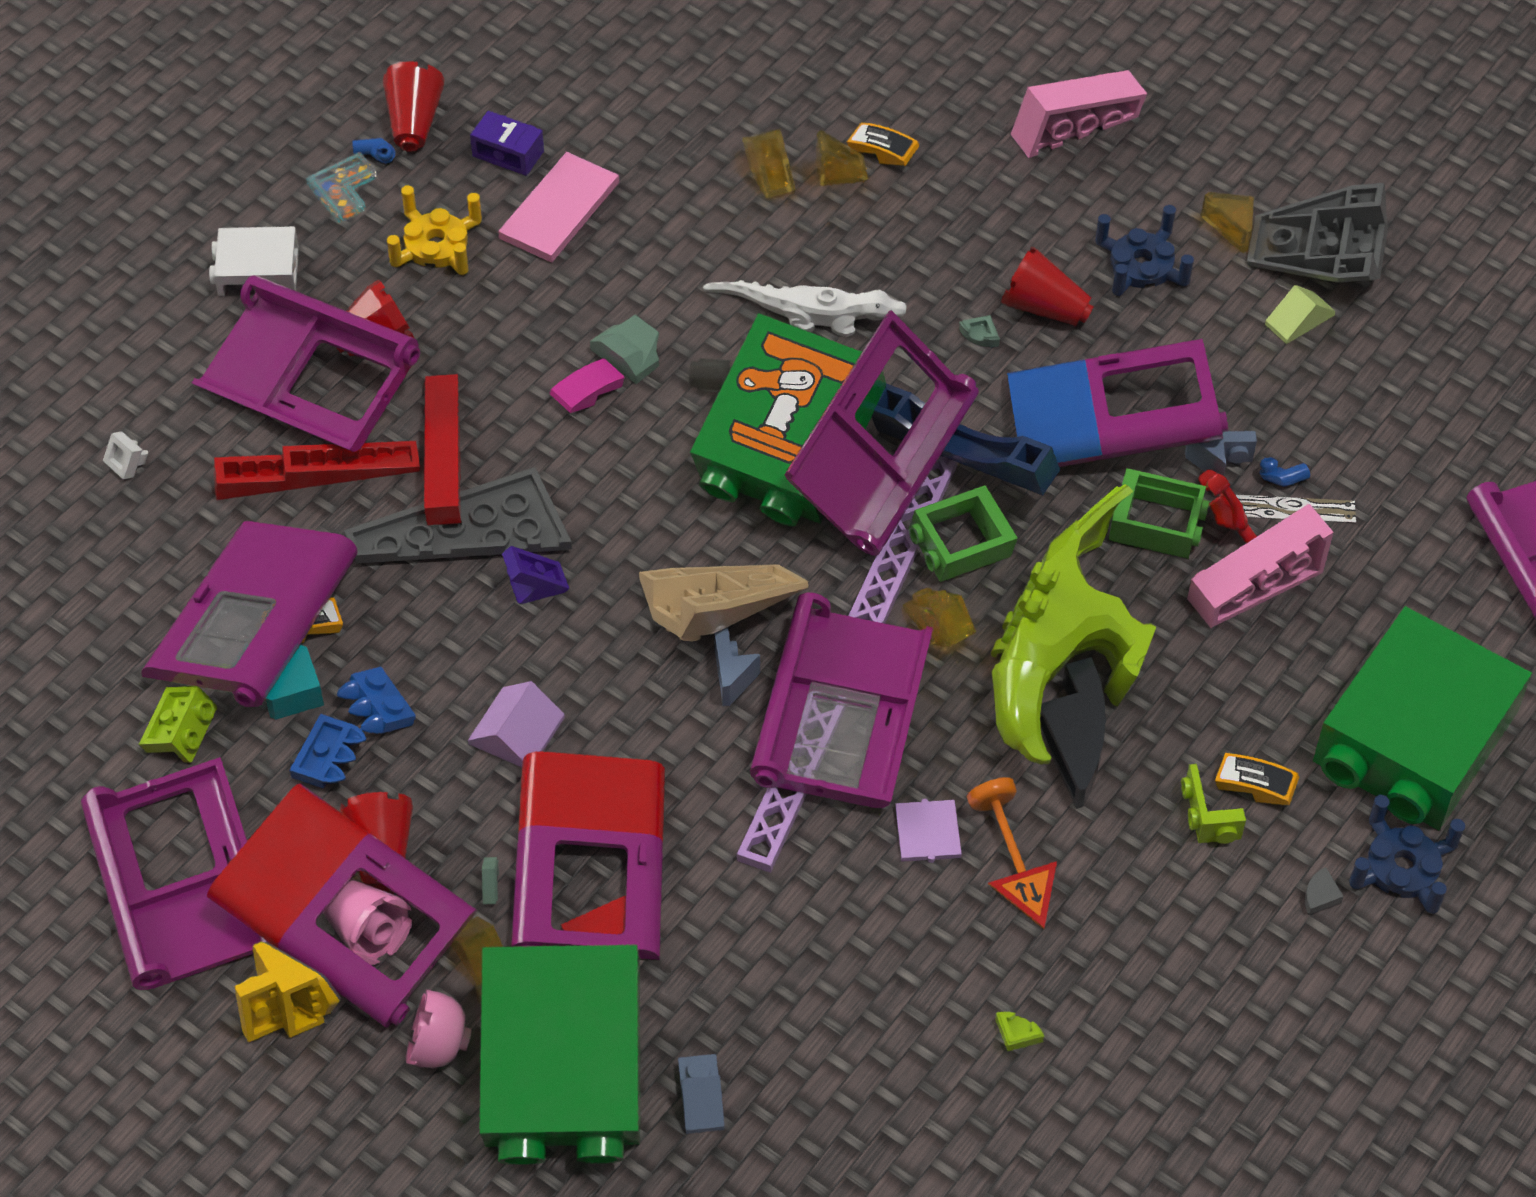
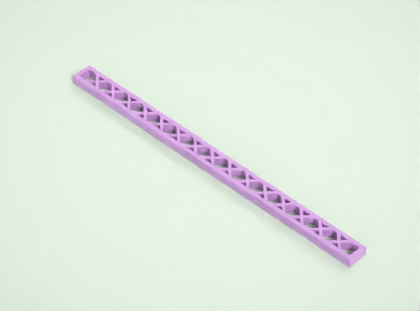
[737,456,958,873]

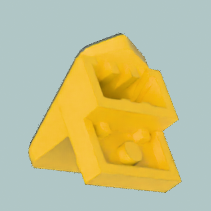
[234,942,341,1043]

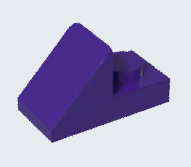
[502,546,569,604]

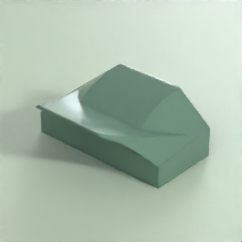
[590,315,659,384]

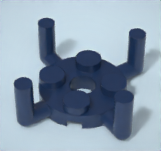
[1095,205,1194,296]
[1349,795,1465,914]

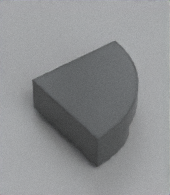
[1305,867,1344,915]

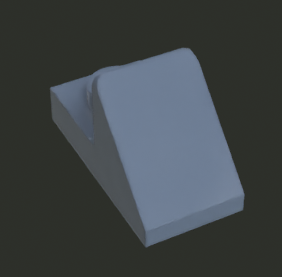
[1185,431,1257,476]
[714,628,760,706]
[678,1054,724,1134]

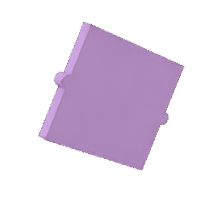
[895,799,961,863]

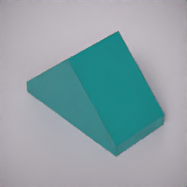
[266,645,324,720]

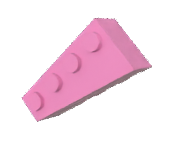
[1011,70,1147,158]
[1187,504,1334,628]

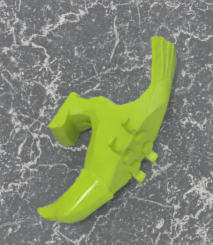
[991,484,1156,765]

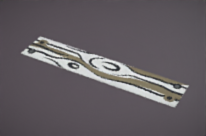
[1236,495,1356,522]

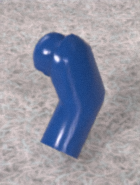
[352,138,395,163]
[1259,457,1310,487]

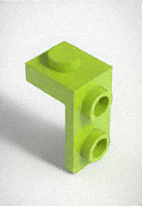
[1181,764,1246,844]

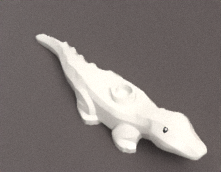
[703,280,907,337]

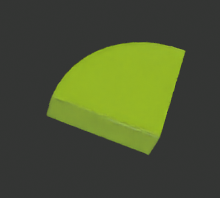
[995,1012,1044,1052]

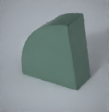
[959,315,1000,347]
[482,857,499,904]

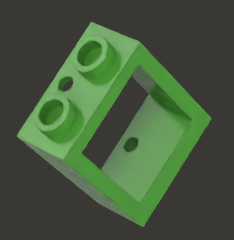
[1109,468,1210,559]
[908,485,1018,582]

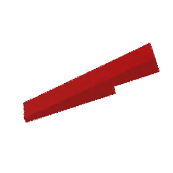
[424,374,461,525]
[214,441,420,500]

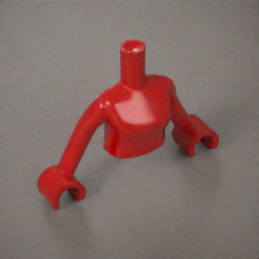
[1198,470,1257,544]

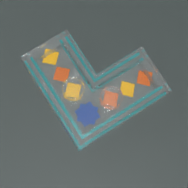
[306,152,377,223]

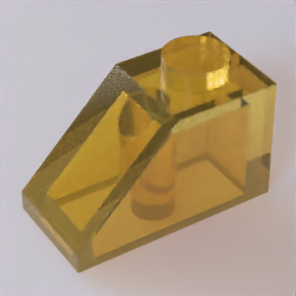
[742,129,796,198]

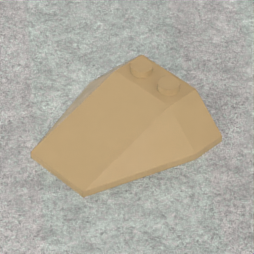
[639,565,808,641]

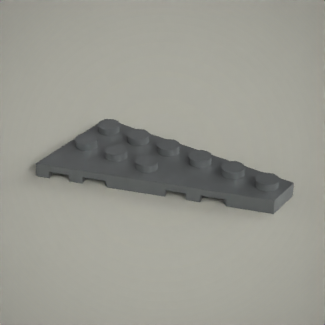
[344,467,572,564]

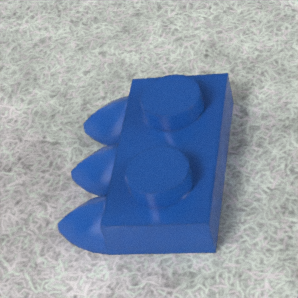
[336,667,416,734]
[289,714,366,789]

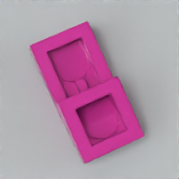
[550,358,625,413]

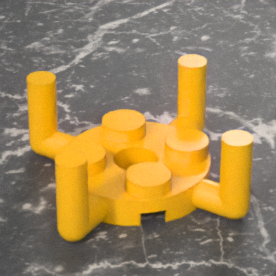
[387,185,482,275]

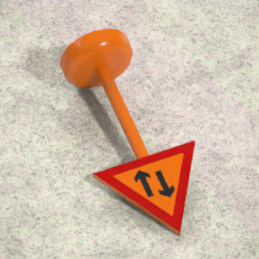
[967,777,1057,929]

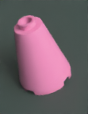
[322,879,412,965]

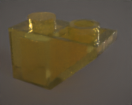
[903,588,976,648]

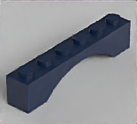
[871,383,1060,496]

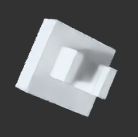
[103,431,149,479]

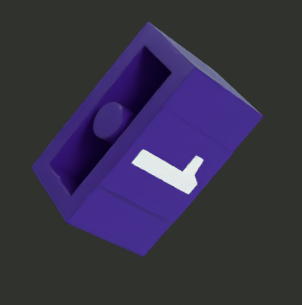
[470,111,544,176]

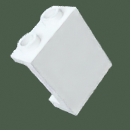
[209,227,299,296]

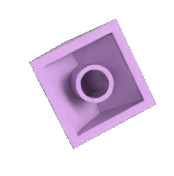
[468,681,565,767]

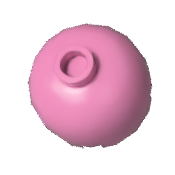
[406,990,471,1068]

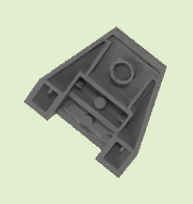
[1247,183,1388,282]

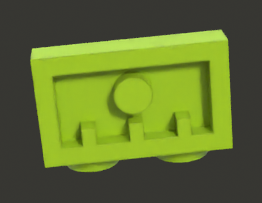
[139,686,217,763]

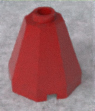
[336,280,415,356]

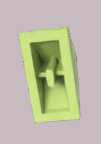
[1265,285,1335,344]

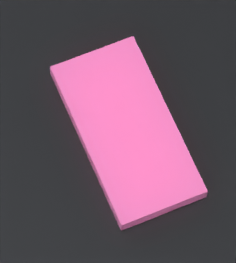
[498,152,619,263]

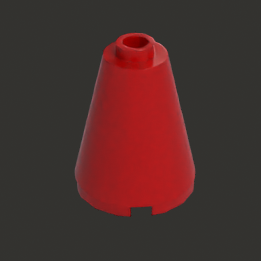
[383,61,445,152]
[1001,247,1094,326]
[340,792,413,895]

